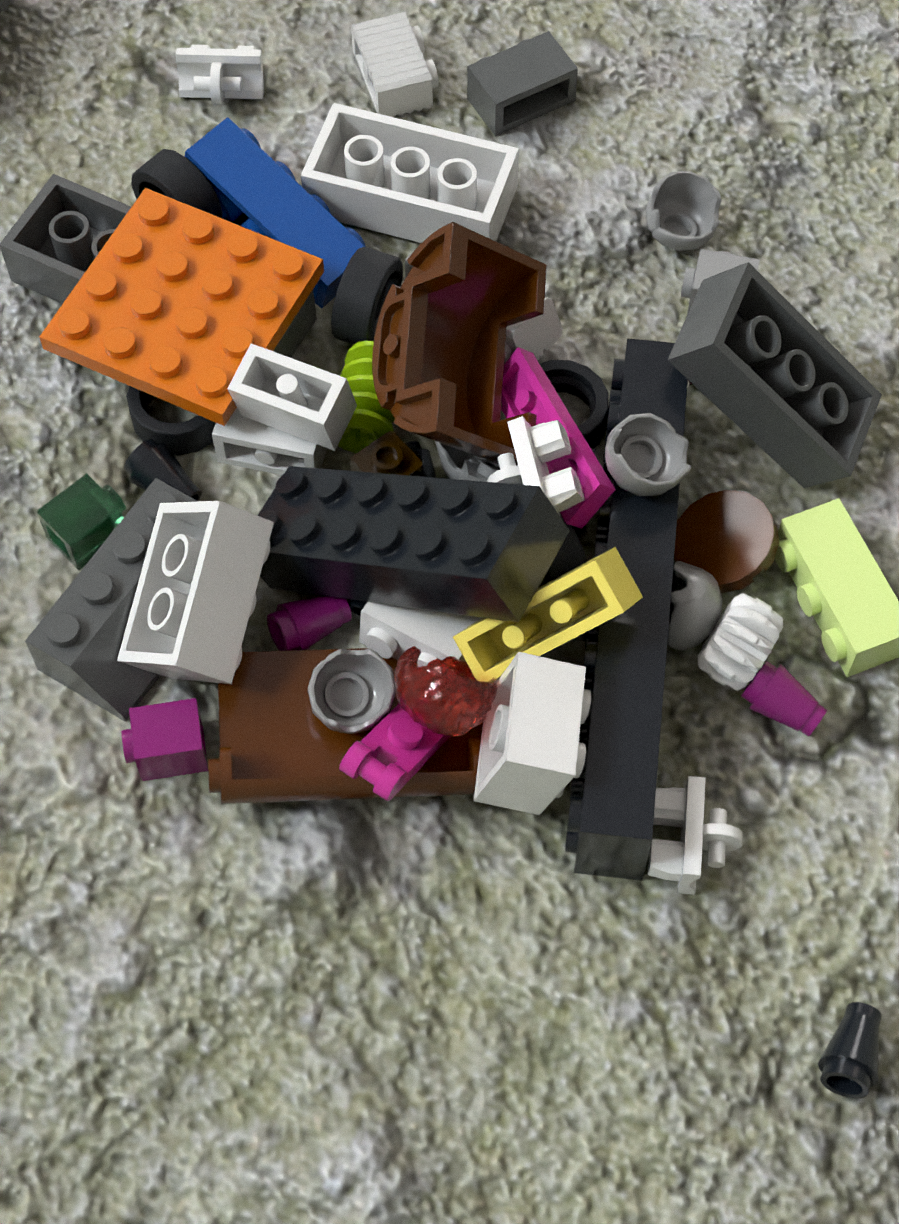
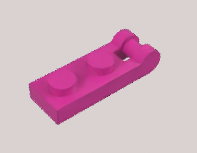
[339,682,467,801]

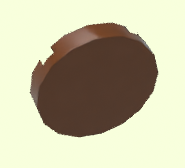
[674,489,779,593]

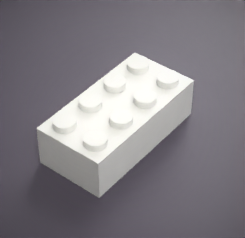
[301,103,519,243]

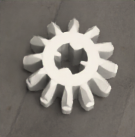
[698,593,783,691]

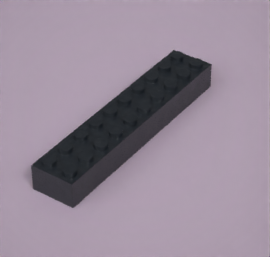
[565,338,688,881]

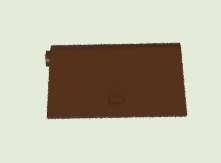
[208,648,485,804]

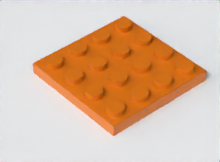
[39,188,324,426]

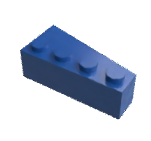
[185,117,366,308]

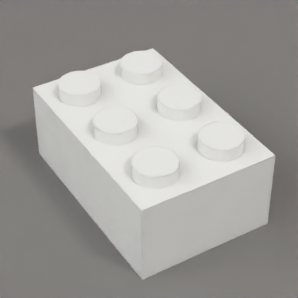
[117,501,274,684]

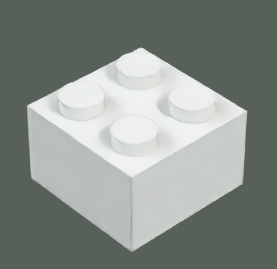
[473,652,591,815]

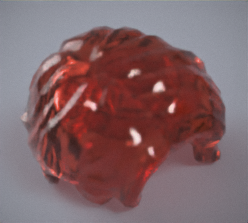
[395,646,499,736]

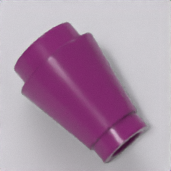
[267,596,352,651]
[741,660,827,737]

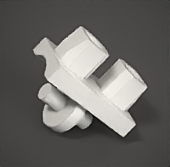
[175,45,264,105]
[487,416,585,516]
[648,776,743,895]

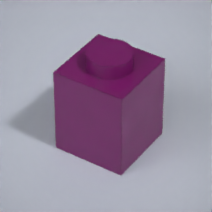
[121,698,208,781]

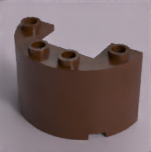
[372,222,547,465]

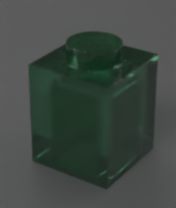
[36,473,126,571]

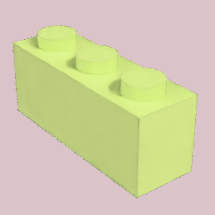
[775,498,899,677]

